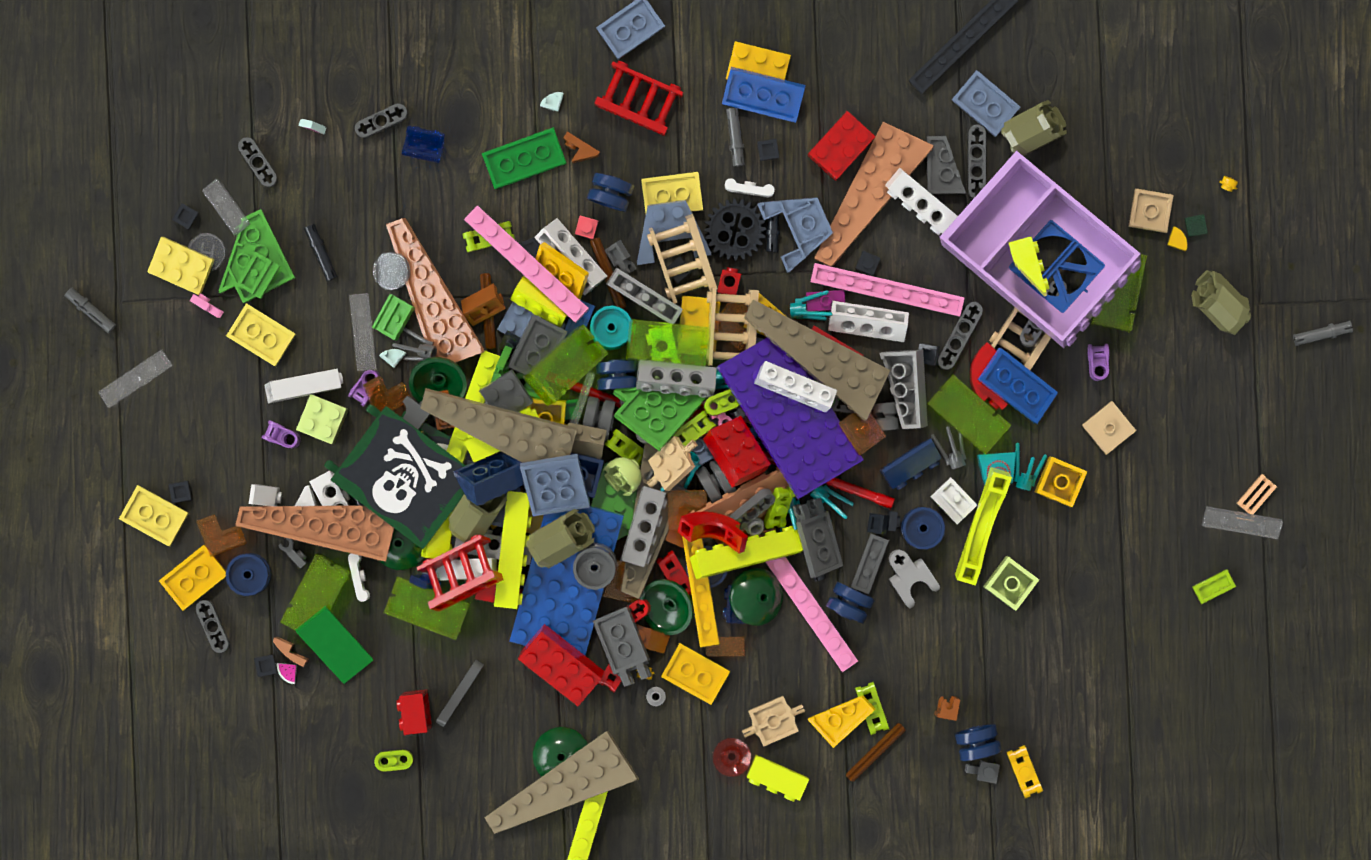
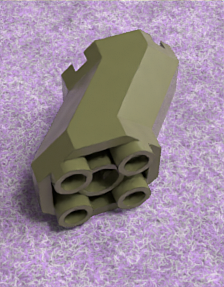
[1001,100,1067,156]
[1191,270,1251,335]
[448,494,507,543]
[526,509,595,568]

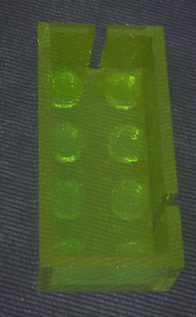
[1091,254,1147,332]
[626,319,709,366]
[523,324,608,406]
[926,375,1011,454]
[280,553,351,630]
[384,576,471,640]

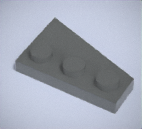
[927,136,966,194]

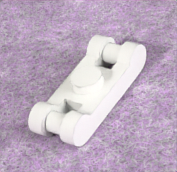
[725,179,774,198]
[348,553,370,602]

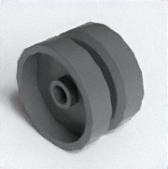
[583,396,616,442]
[695,459,737,503]
[573,543,617,590]

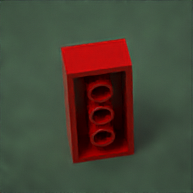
[518,624,604,706]

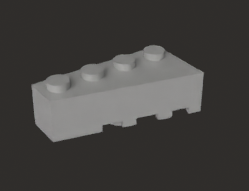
[879,350,928,429]

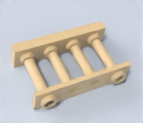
[647,214,717,304]
[989,282,1051,370]
[703,288,759,365]

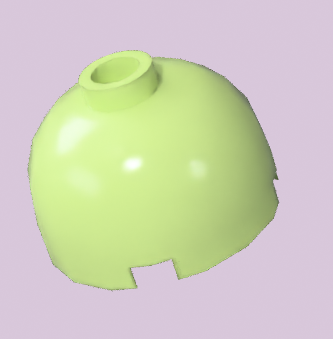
[603,457,642,496]

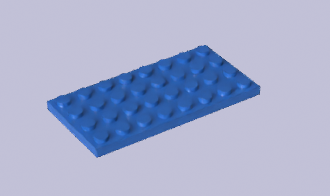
[510,506,624,655]

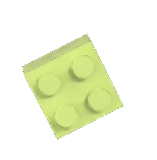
[296,394,349,444]
[983,556,1039,611]

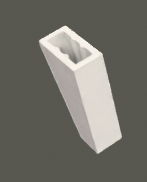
[264,369,343,404]

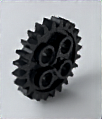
[704,198,766,261]

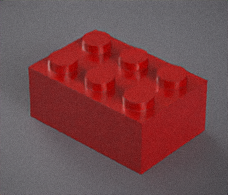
[808,111,876,181]
[703,416,771,488]
[396,689,432,735]

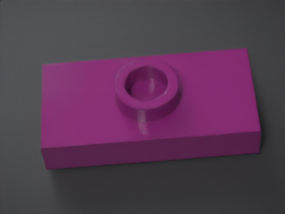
[806,290,845,311]

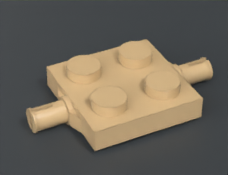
[647,436,698,491]
[742,696,805,747]

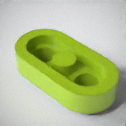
[704,389,739,416]
[374,750,413,771]

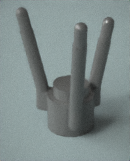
[392,327,437,361]
[931,426,967,469]

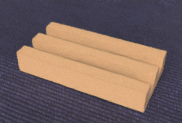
[1237,474,1277,516]

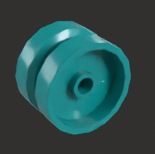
[590,305,633,351]

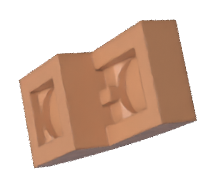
[273,637,309,667]

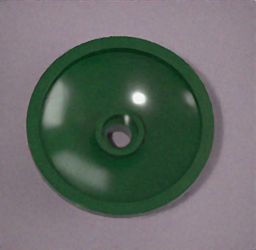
[409,357,467,403]
[379,528,424,570]
[729,568,783,626]
[640,579,694,635]
[533,727,588,776]

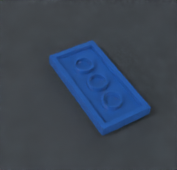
[722,67,806,123]
[977,348,1058,424]

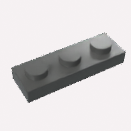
[851,533,889,594]

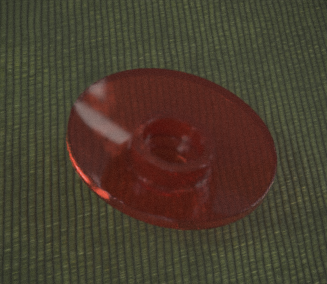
[713,738,751,777]

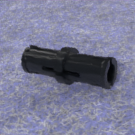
[765,214,780,252]

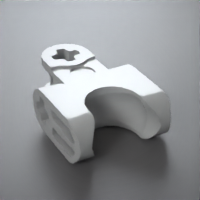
[889,550,940,609]

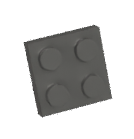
[479,370,533,412]

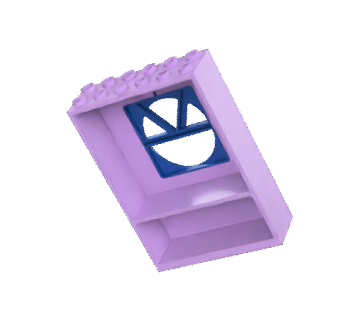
[940,151,1141,348]

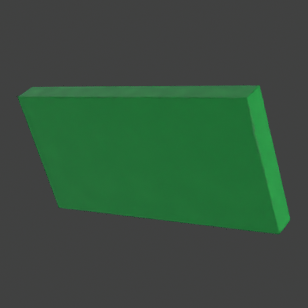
[482,127,567,190]
[296,606,373,684]

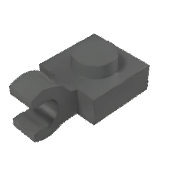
[605,240,636,274]
[278,538,308,569]
[964,761,1000,784]

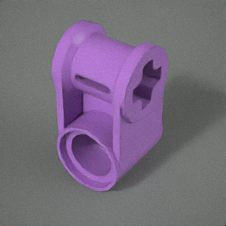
[1087,344,1109,381]
[348,370,381,407]
[262,420,301,449]

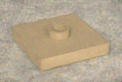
[1128,189,1173,233]
[1082,401,1136,455]

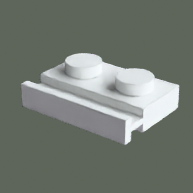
[930,477,977,524]

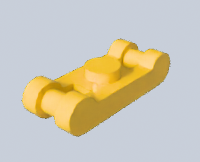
[1006,745,1043,798]

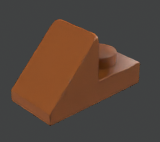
[563,132,600,163]
[636,624,670,653]

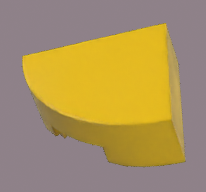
[1167,227,1187,251]

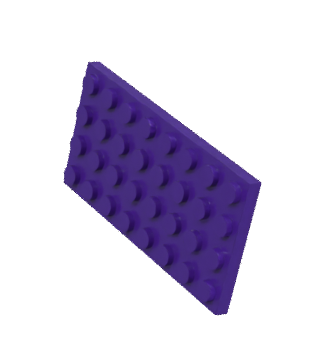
[717,337,864,499]

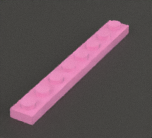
[464,206,589,323]
[810,263,964,317]
[766,557,858,672]

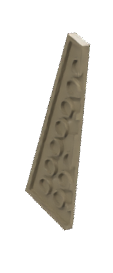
[744,300,890,421]
[420,388,577,463]
[621,443,690,599]
[484,731,639,834]

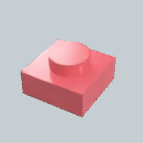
[575,216,598,239]

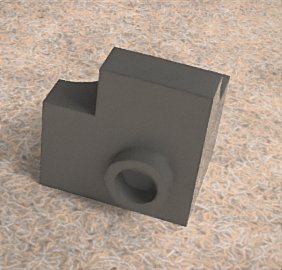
[403,396,432,430]

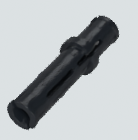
[304,224,338,281]

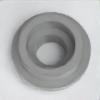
[745,517,764,536]
[646,687,665,706]

